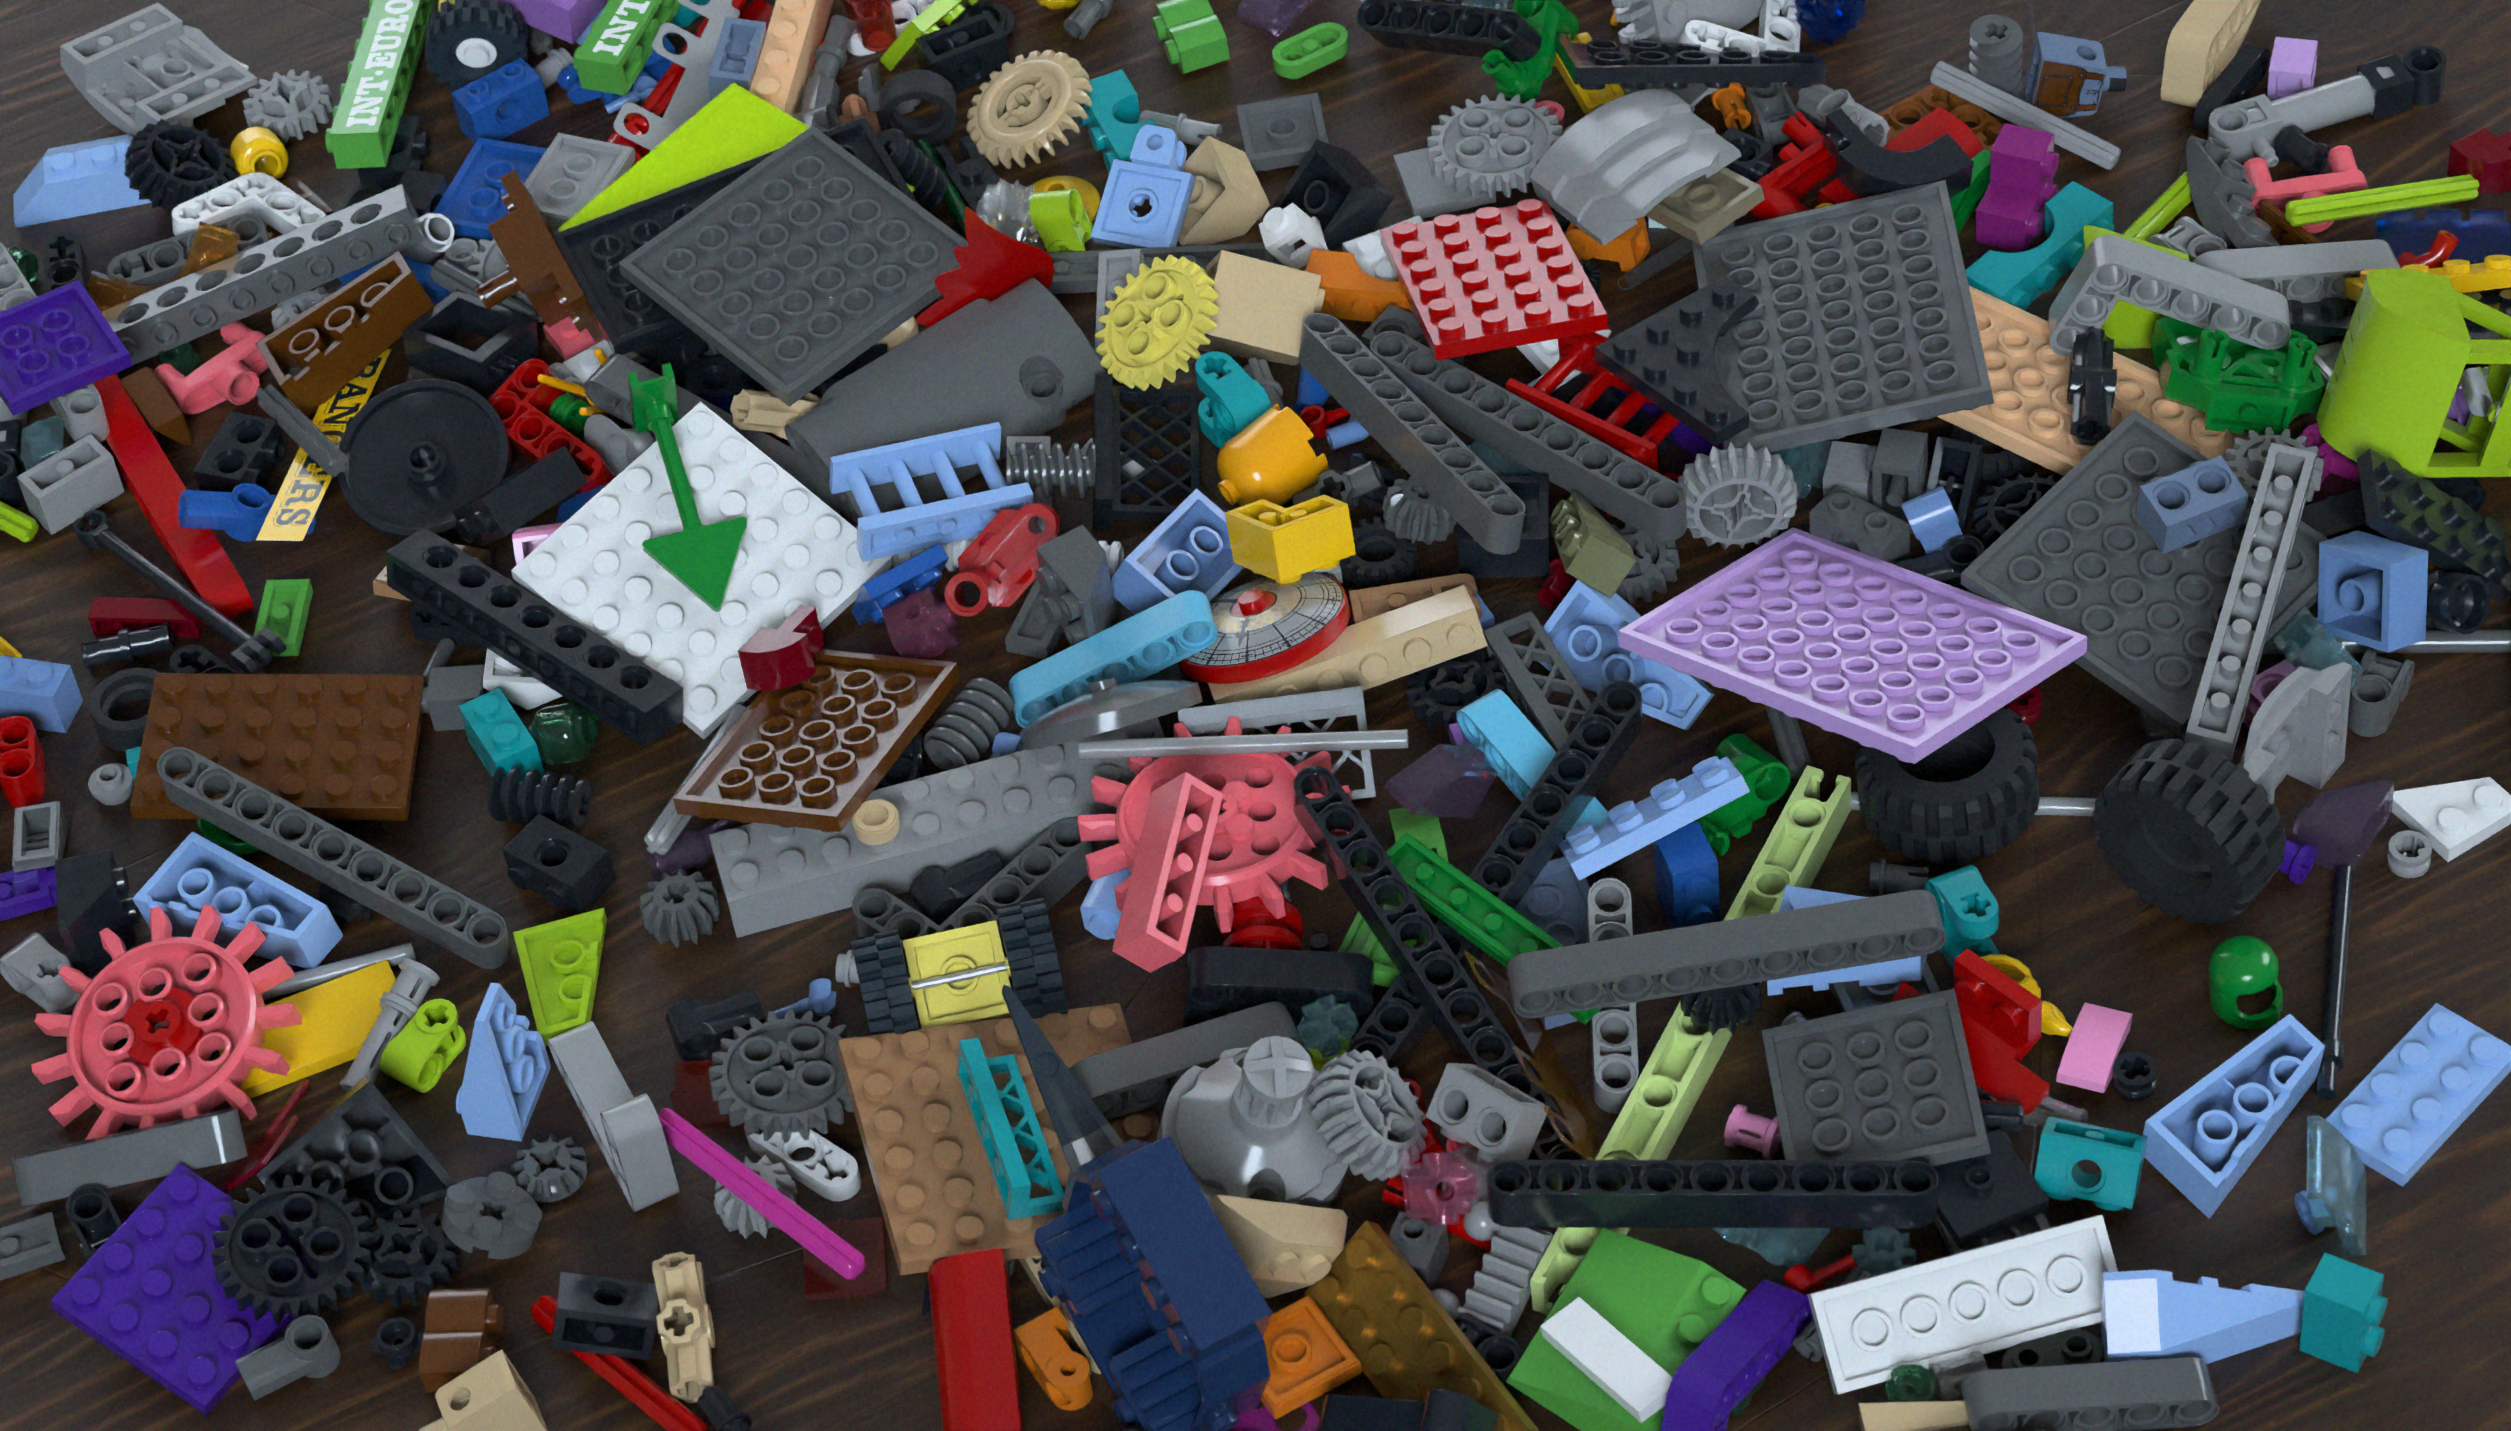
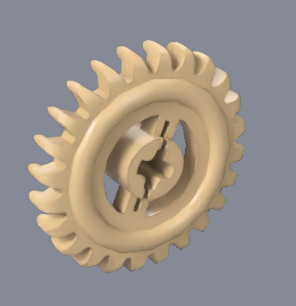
[966,50,1093,169]

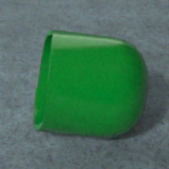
[2208,936,2283,1030]

